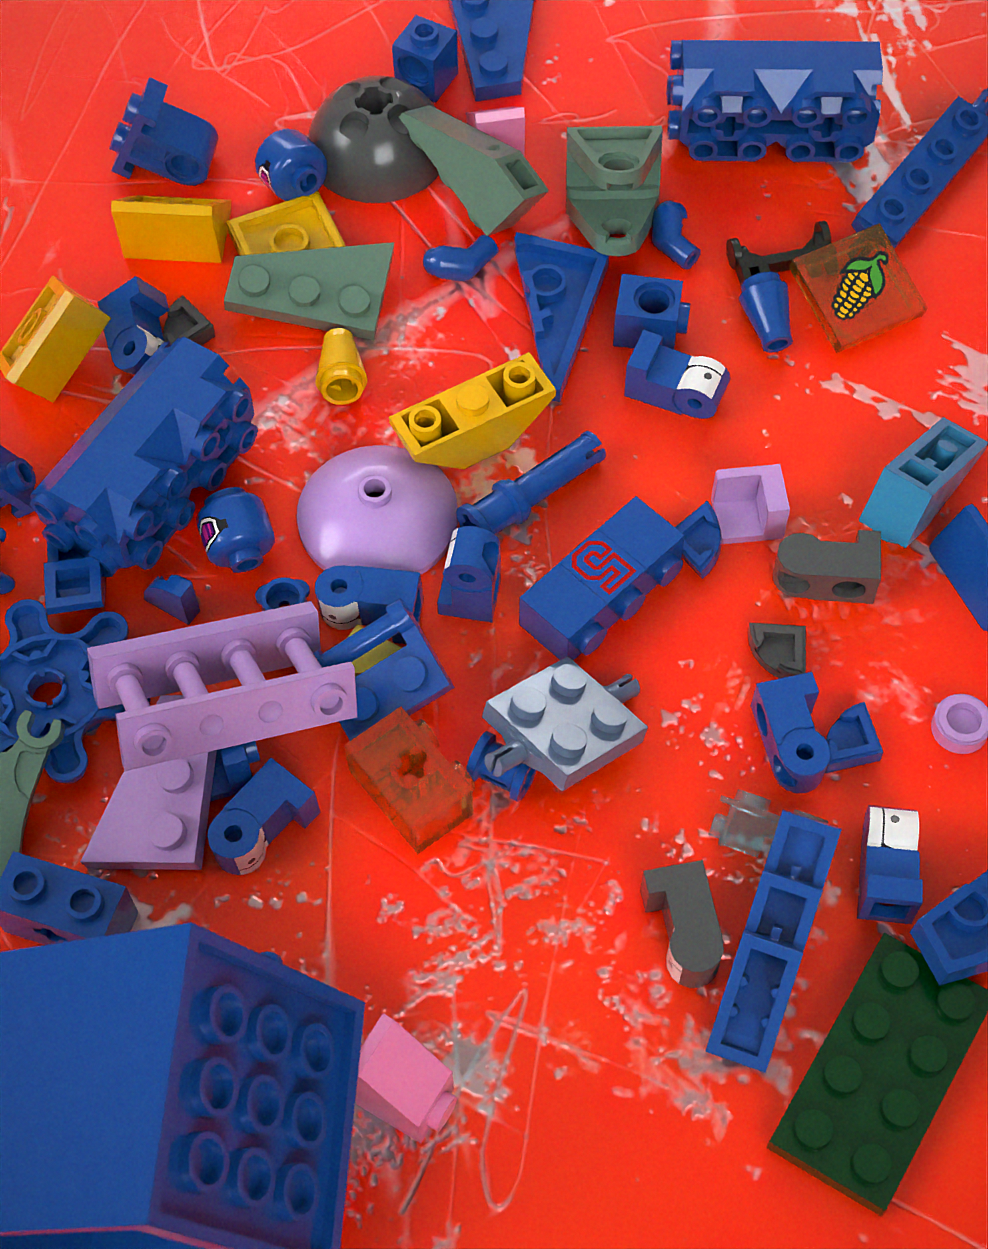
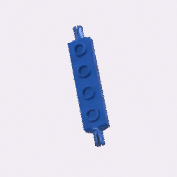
[846,88,988,260]

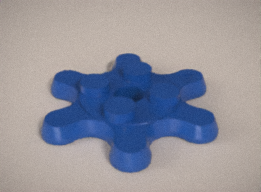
[0,599,151,784]

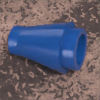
[739,272,793,352]

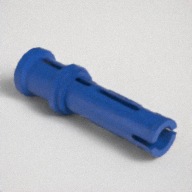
[456,431,606,535]

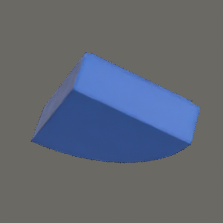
[675,501,722,579]
[144,575,200,625]
[825,702,883,773]

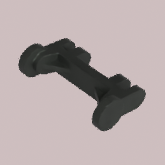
[726,221,837,285]

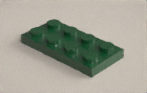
[766,933,988,1216]

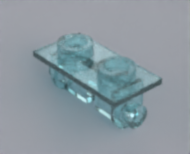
[709,789,828,858]

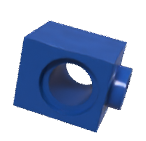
[392,15,458,103]
[613,274,691,349]

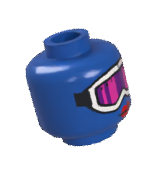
[255,128,328,201]
[196,487,275,573]

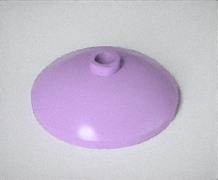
[297,445,458,575]

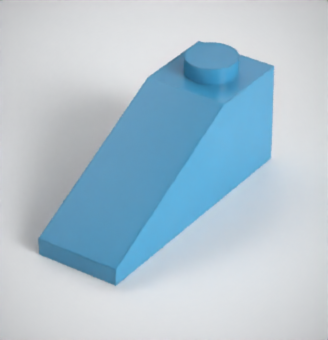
[858,417,988,548]

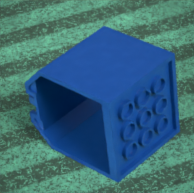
[0,922,365,1249]

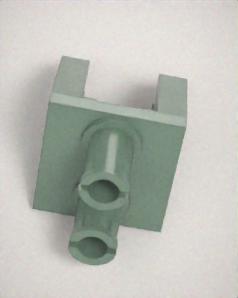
[566,126,663,256]

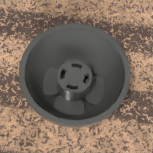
[308,75,439,203]

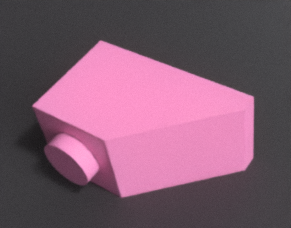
[355,1013,457,1143]

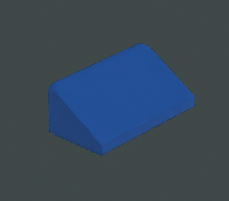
[929,504,988,631]

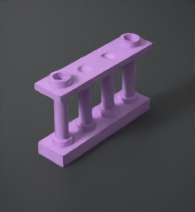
[87,601,357,771]

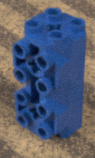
[666,40,883,163]
[30,337,258,577]

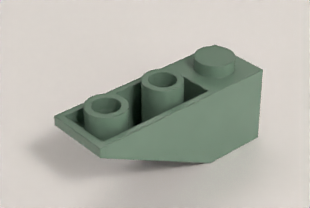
[399,105,549,236]

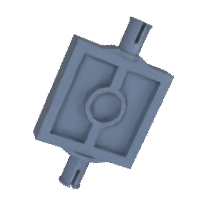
[482,656,648,792]

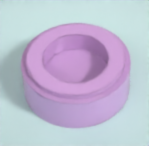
[931,694,988,754]

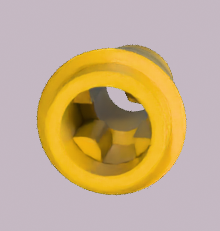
[315,328,368,405]

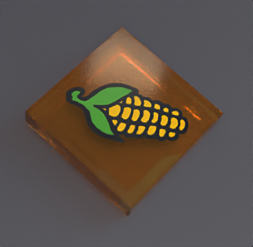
[789,223,928,353]

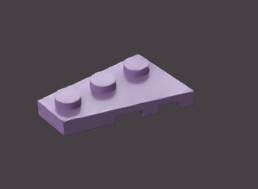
[80,695,217,870]

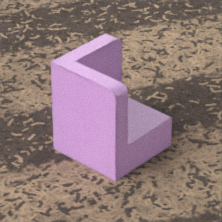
[711,464,790,544]

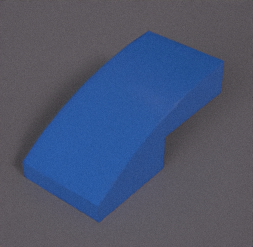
[44,541,106,615]

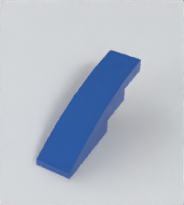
[705,809,842,1073]

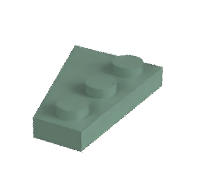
[224,242,395,340]

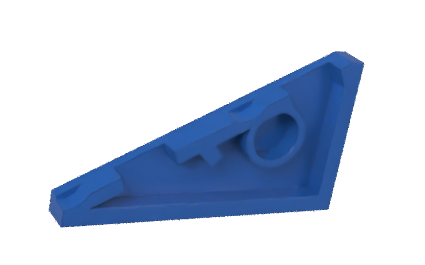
[514,232,609,403]

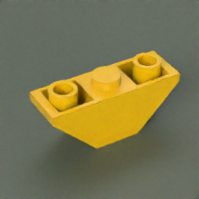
[389,352,556,470]

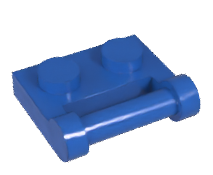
[313,598,455,747]

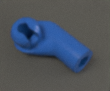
[652,201,701,270]
[423,234,498,282]

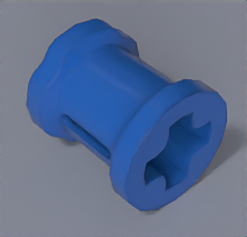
[465,731,537,802]

